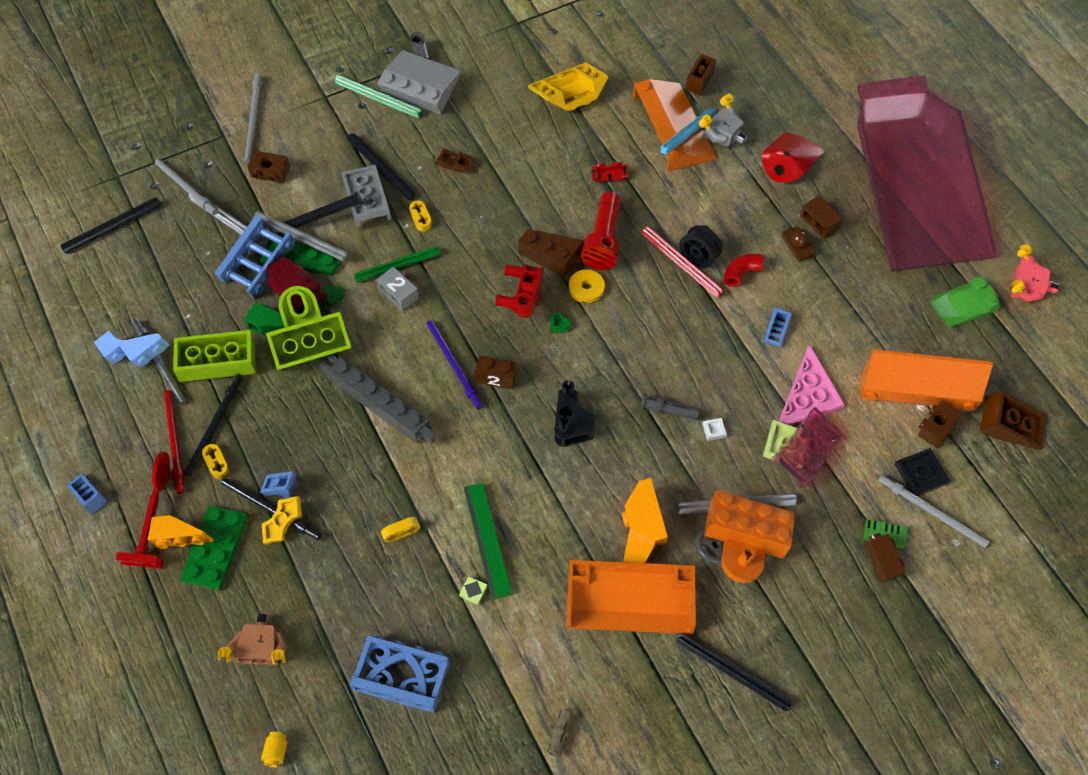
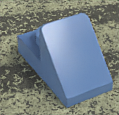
[260,471,297,499]

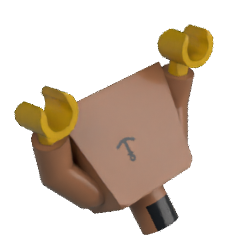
[218,614,287,665]

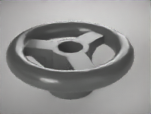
[696,528,723,564]

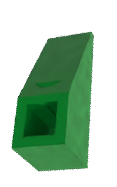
[243,302,285,336]

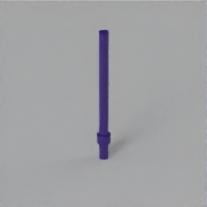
[426,320,484,410]

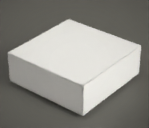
[702,418,727,441]

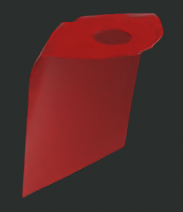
[762,132,824,183]

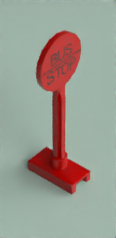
[115,451,170,569]

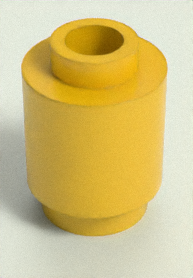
[261,732,288,768]

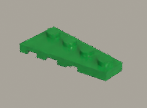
[260,234,341,276]

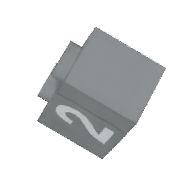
[376,267,419,312]

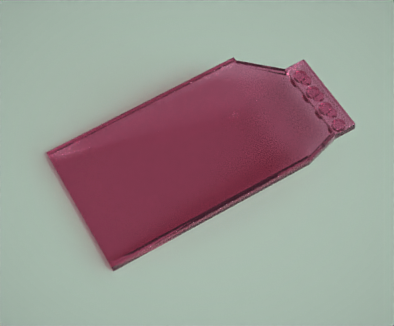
[857,75,998,272]

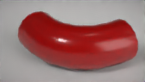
[723,254,764,287]

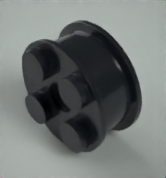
[679,225,723,268]

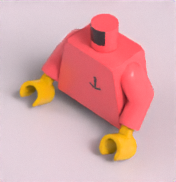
[1011,244,1059,302]

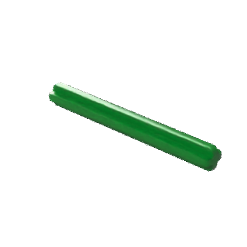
[354,246,440,282]

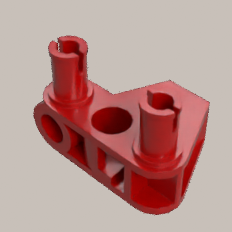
[495,264,544,318]

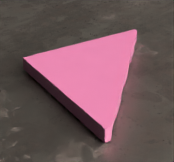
[779,346,845,426]

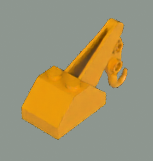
[622,478,668,563]

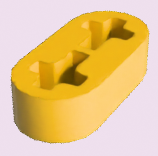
[409,201,432,232]
[202,444,229,480]
[381,517,420,543]

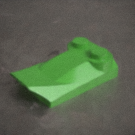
[930,277,1000,328]

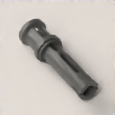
[640,393,700,420]

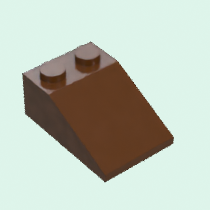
[980,391,1046,450]

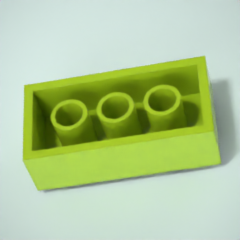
[173,330,256,382]

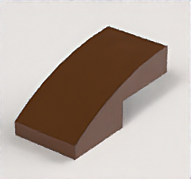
[436,148,475,173]

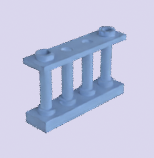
[215,215,296,299]

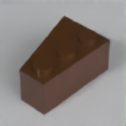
[518,229,584,278]

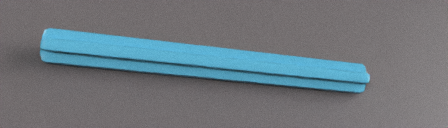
[660,108,716,155]

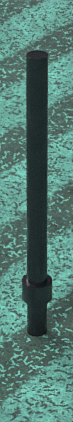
[184,374,243,477]
[221,478,322,541]

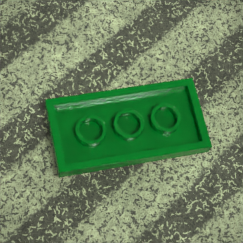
[179,505,248,591]

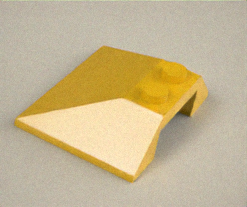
[528,63,608,111]

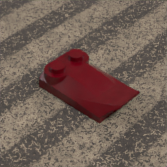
[267,257,328,314]

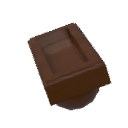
[781,226,815,262]

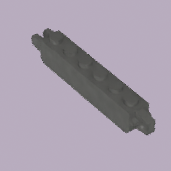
[319,354,436,445]

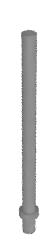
[244,73,262,164]

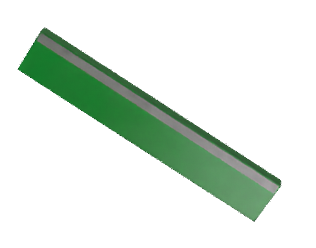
[463,483,512,600]

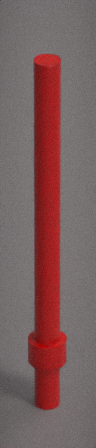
[164,390,185,494]

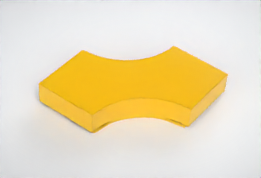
[262,496,302,545]

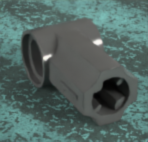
[410,32,431,60]

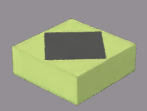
[459,576,487,605]

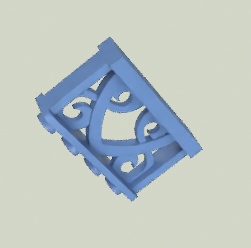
[350,635,450,713]

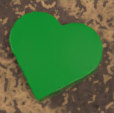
[322,285,345,307]
[550,312,571,333]

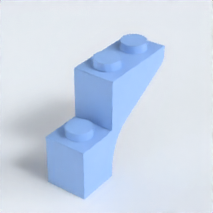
[94,331,170,368]

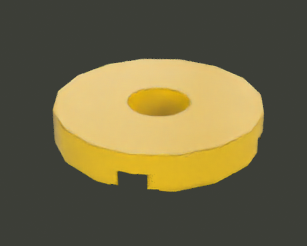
[569,270,605,303]

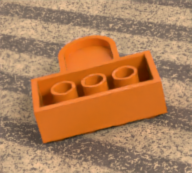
[704,490,795,583]

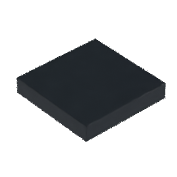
[894,448,950,496]

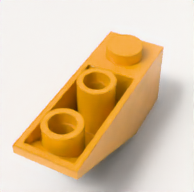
[148,515,213,549]

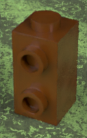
[864,533,905,582]

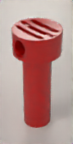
[581,192,621,270]

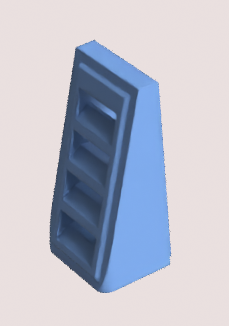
[763,307,792,348]
[66,473,107,514]

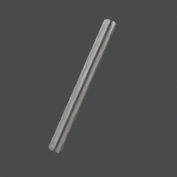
[188,194,270,249]
[253,211,348,261]
[677,493,797,514]

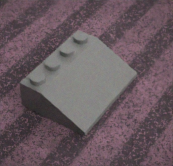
[377,50,462,115]

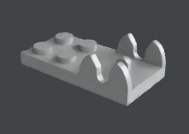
[341,165,391,228]

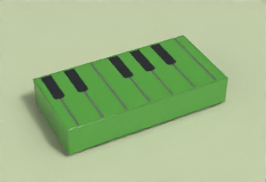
[863,519,907,548]

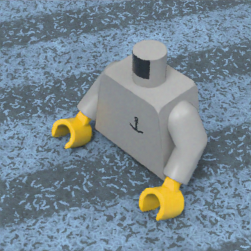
[699,93,748,146]

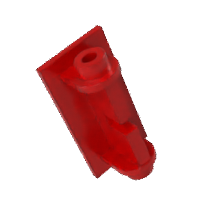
[591,162,627,182]

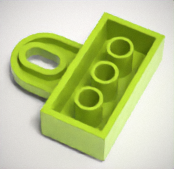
[266,286,351,371]

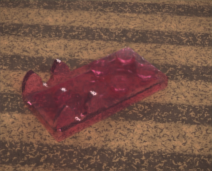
[770,407,843,488]

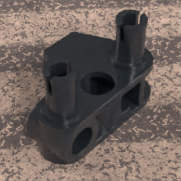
[554,380,595,447]

